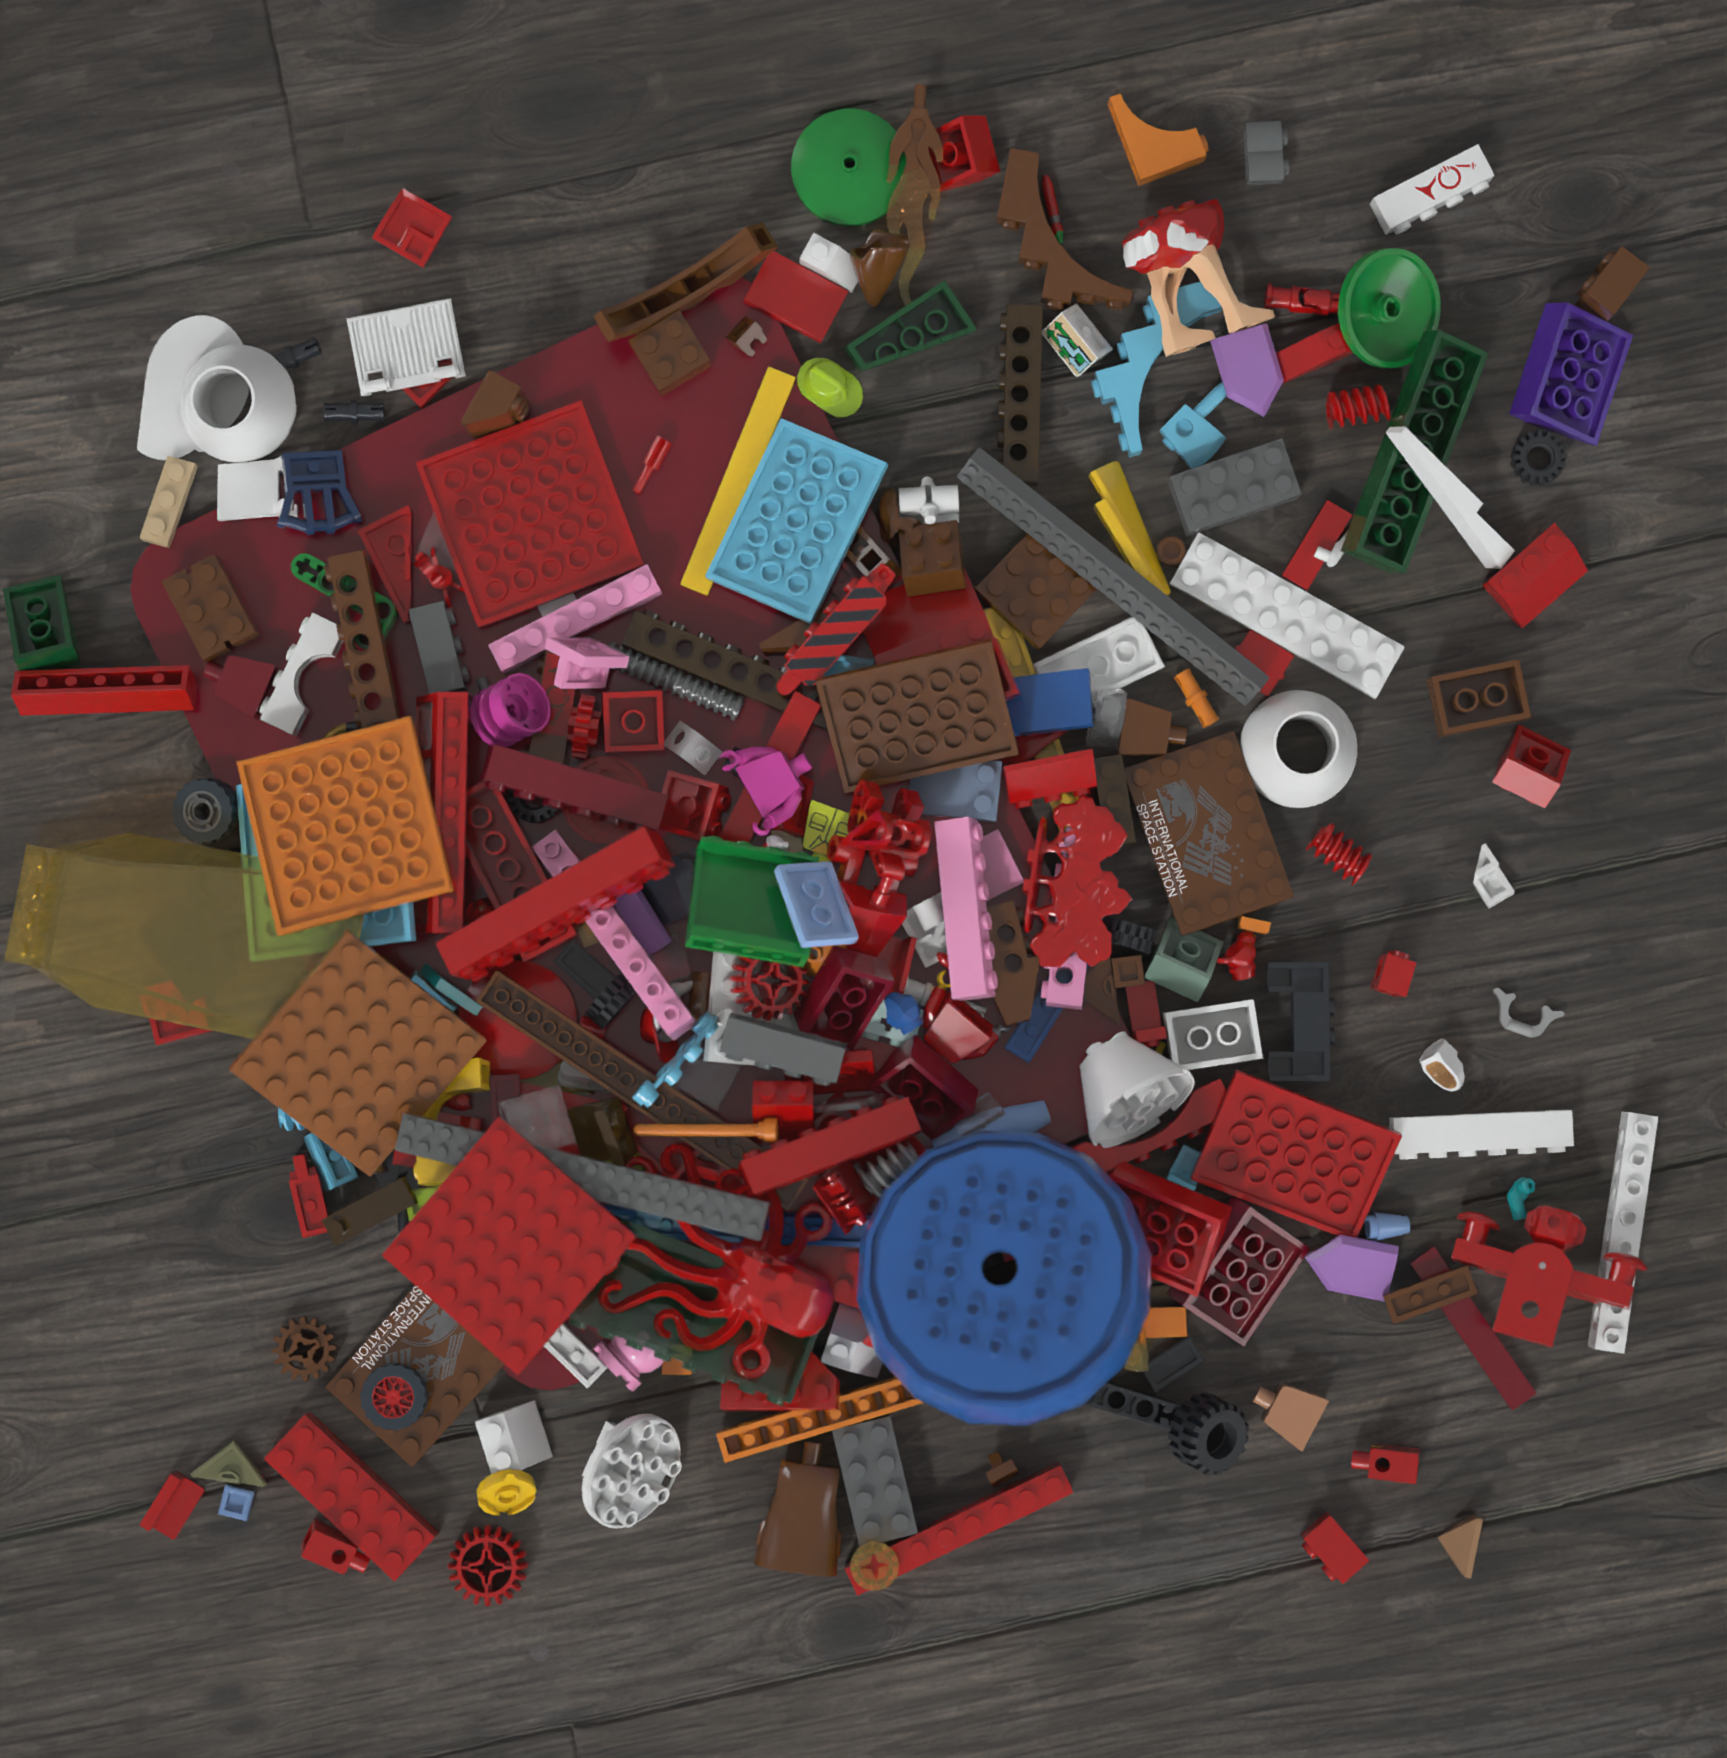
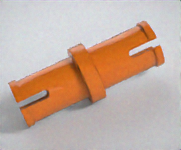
[1174,668,1220,729]

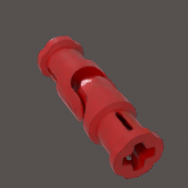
[1264,283,1340,316]

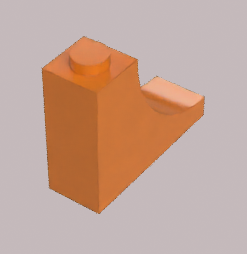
[1108,94,1209,186]

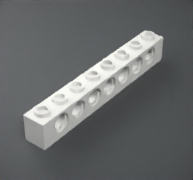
[1588,1111,1658,1354]

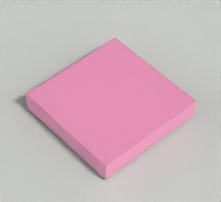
[980,829,1024,901]

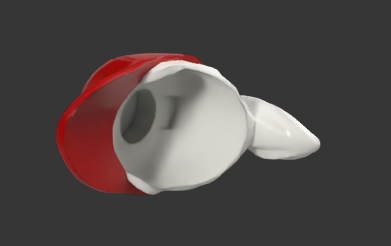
[640,980,693,1063]

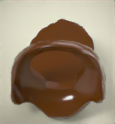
[878,487,924,550]

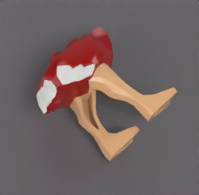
[1122,199,1275,357]

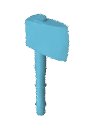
[1159,344,1274,469]

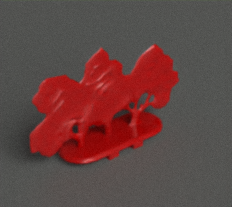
[1023,794,1133,967]

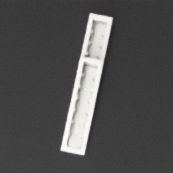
[1386,427,1515,569]

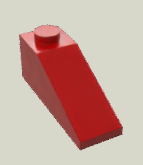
[1276,324,1353,384]

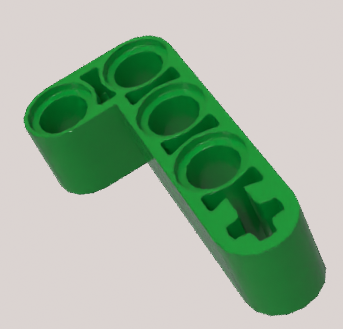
[291,553,399,650]

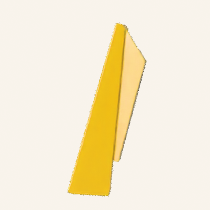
[1089,461,1171,595]

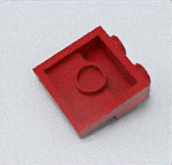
[658,770,731,841]

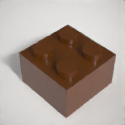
[1575,246,1650,322]
[629,310,711,397]
[899,520,966,597]

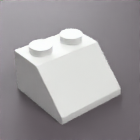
[475,1400,553,1474]

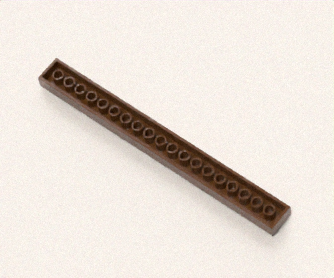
[476,970,810,1211]

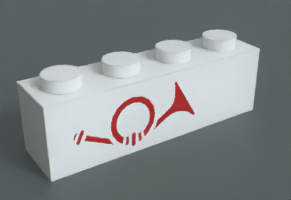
[1370,144,1494,235]

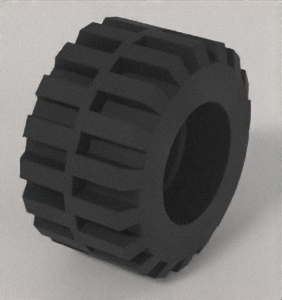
[1168,1393,1249,1476]

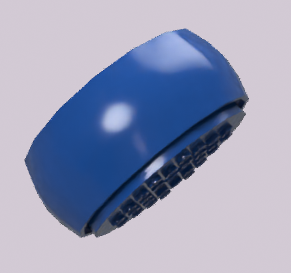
[857,1130,1152,1426]

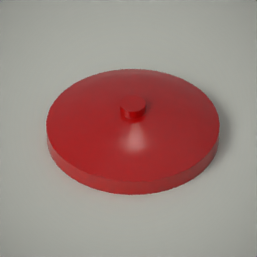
[459,961,578,1080]

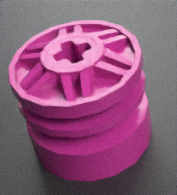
[470,673,551,748]

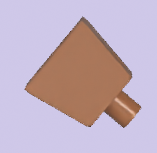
[1252,1382,1329,1451]

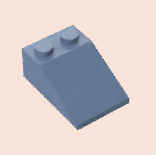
[909,760,1002,823]

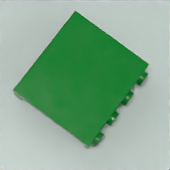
[685,836,819,967]

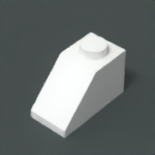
[800,233,858,293]

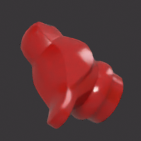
[1217,931,1257,981]

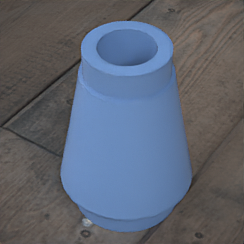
[1364,1212,1410,1241]

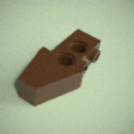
[986,901,1039,1027]

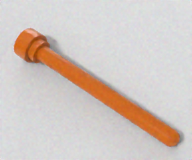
[633,1118,779,1142]

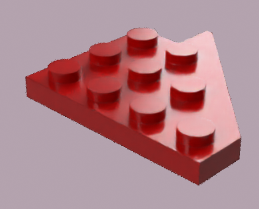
[720,1320,840,1411]

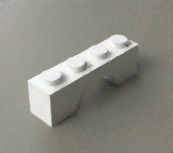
[259,613,344,737]

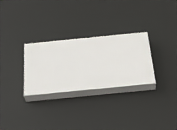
[1033,617,1165,702]

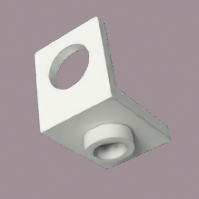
[664,721,722,775]

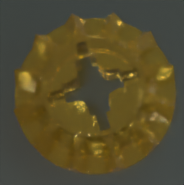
[851,1541,899,1591]

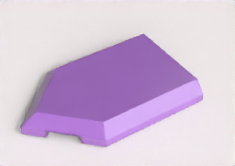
[1210,323,1284,417]
[1305,1234,1399,1302]

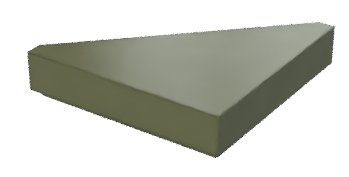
[190,1440,268,1487]

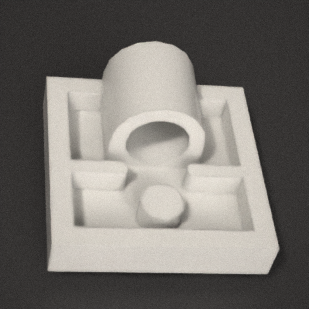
[902,893,947,968]

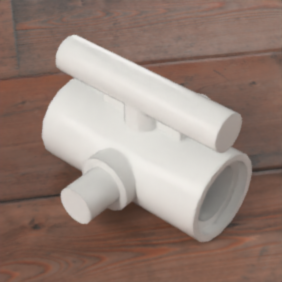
[899,477,959,524]

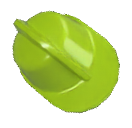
[797,358,863,417]

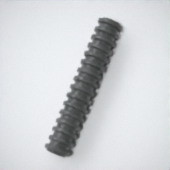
[608,641,745,721]

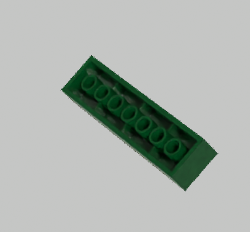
[1341,330,1489,573]

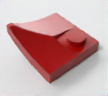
[372,188,453,268]

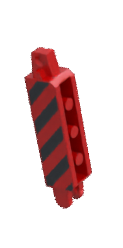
[776,562,896,696]

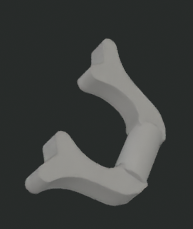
[1493,988,1564,1038]

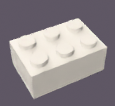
[1162,999,1263,1070]

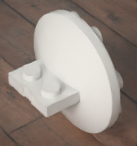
[582,1414,682,1528]

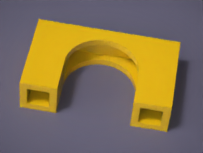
[414,1058,490,1186]

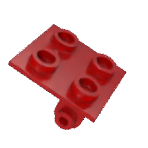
[812,1162,876,1235]

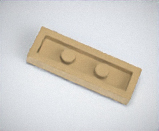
[139,456,198,548]

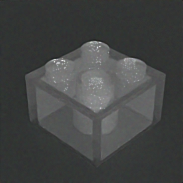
[497,1084,576,1149]

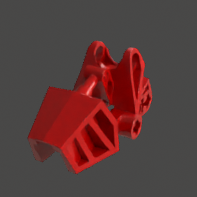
[827,779,931,957]

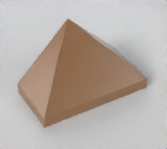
[1437,1514,1483,1578]

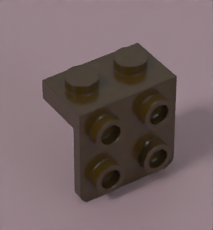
[566,1097,638,1166]

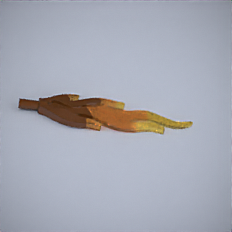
[886,84,943,306]

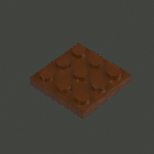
[974,534,1097,651]

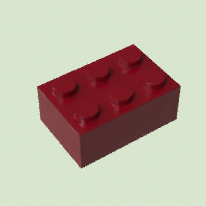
[793,945,895,1050]

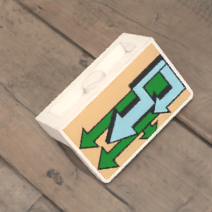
[1042,304,1113,377]

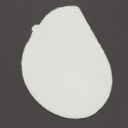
[137,315,250,460]

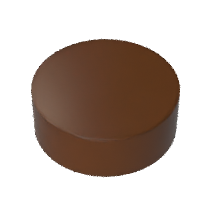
[1156,536,1186,566]

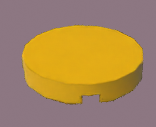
[476,1469,536,1516]

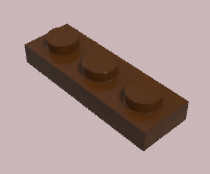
[1382,1264,1478,1324]

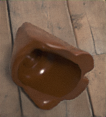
[850,229,909,307]

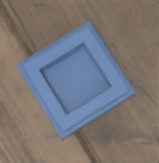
[218,1484,255,1521]

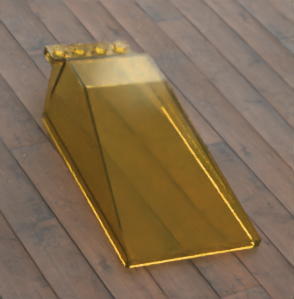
[4,833,364,1039]

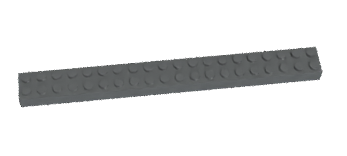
[957,447,1270,706]
[395,1113,771,1241]

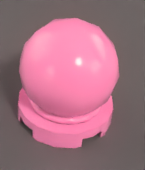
[593,1314,670,1392]

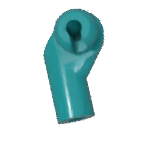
[1507,1177,1535,1221]

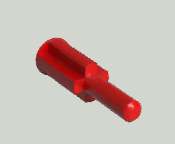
[633,436,672,494]

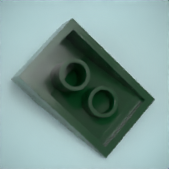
[3,575,81,671]

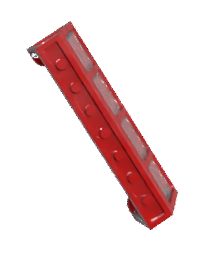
[413,692,474,934]

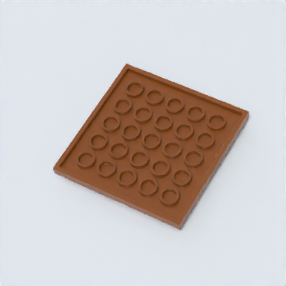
[229,929,487,1176]

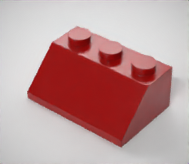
[1482,523,1588,629]
[1001,749,1097,809]

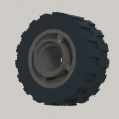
[172,778,239,844]

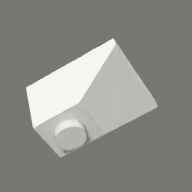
[821,1303,882,1378]

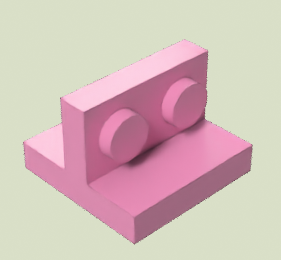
[545,637,630,689]

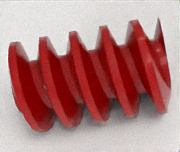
[1326,384,1390,429]
[1305,823,1372,886]

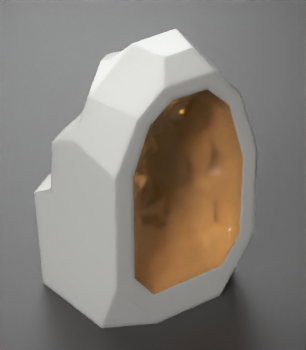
[1419,1038,1465,1092]

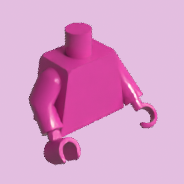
[718,747,813,836]

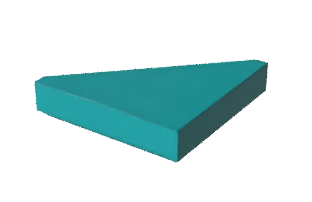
[420,963,483,1015]

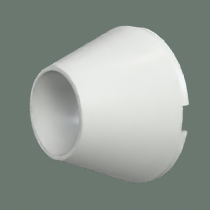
[180,344,297,463]
[1239,690,1357,808]

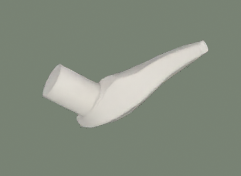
[1314,531,1348,567]

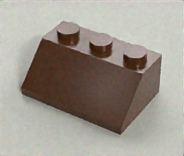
[461,370,530,439]

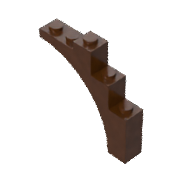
[996,148,1133,311]
[593,222,778,342]

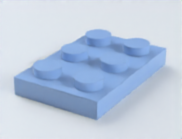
[774,861,859,948]

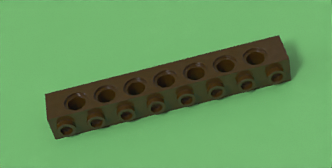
[622,609,828,731]

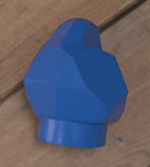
[884,992,923,1035]

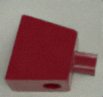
[203,655,280,720]

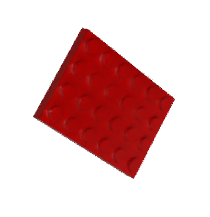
[1190,1069,1402,1237]

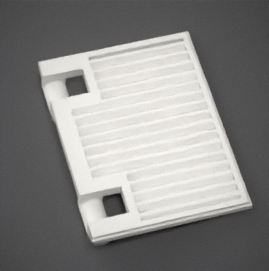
[347,298,466,396]

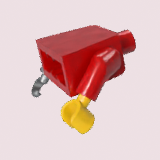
[922,970,1012,1063]

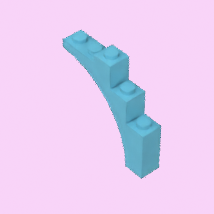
[1091,281,1222,458]

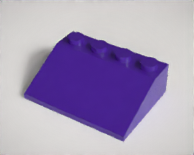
[1509,302,1633,446]

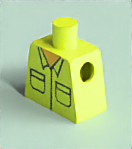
[802,800,849,862]

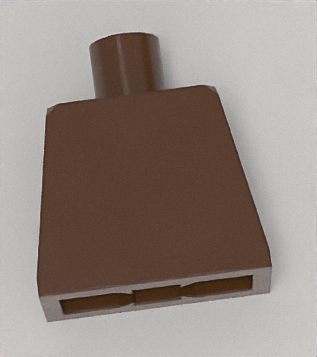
[1117,698,1187,757]

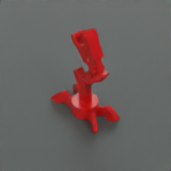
[412,546,464,608]

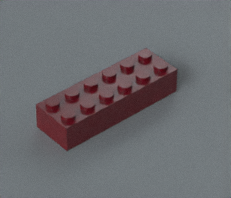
[479,744,668,831]

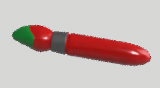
[1042,174,1064,245]

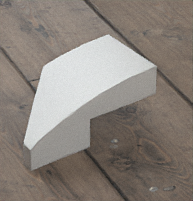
[1473,843,1515,909]

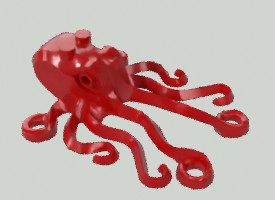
[598,1144,834,1379]

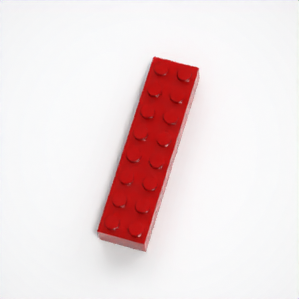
[435,826,676,982]

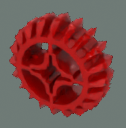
[729,956,810,1021]
[447,1524,529,1607]

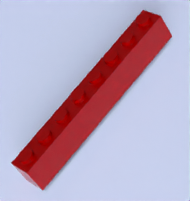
[845,1462,1074,1596]

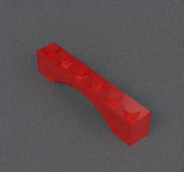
[1071,1078,1226,1177]

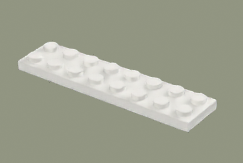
[1169,532,1404,699]

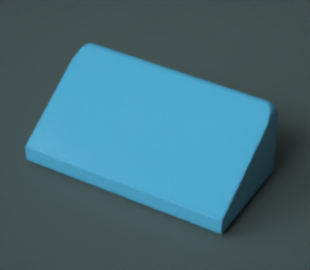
[304,1133,359,1191]

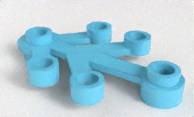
[632,1012,719,1107]

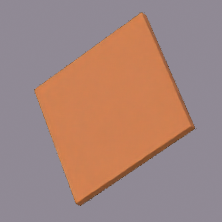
[236,716,454,936]

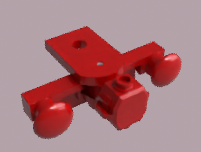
[1451,1205,1647,1348]

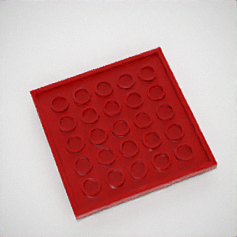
[416,400,644,629]
[382,1117,637,1375]

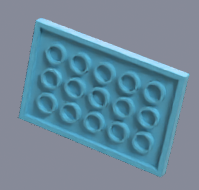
[705,418,888,624]

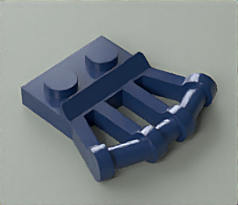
[276,450,362,535]

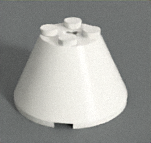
[1079,1031,1195,1148]

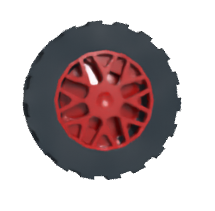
[360,1363,429,1431]

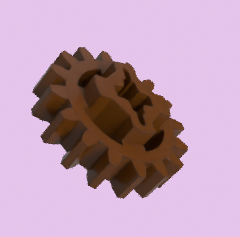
[271,1316,338,1382]

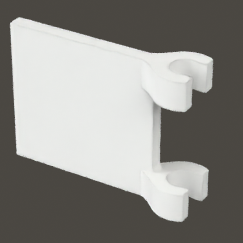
[217,456,298,521]

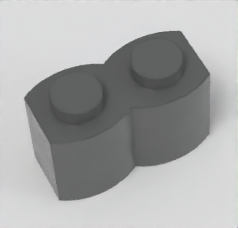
[1243,121,1289,186]

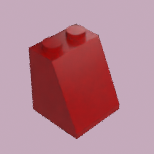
[752,1081,814,1148]

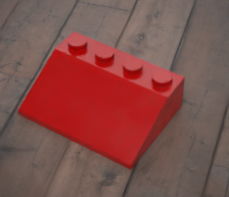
[862,570,995,665]
[1110,1161,1233,1297]

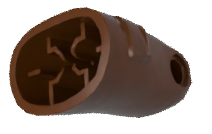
[753,1441,842,1577]

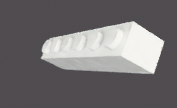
[1389,1110,1574,1159]

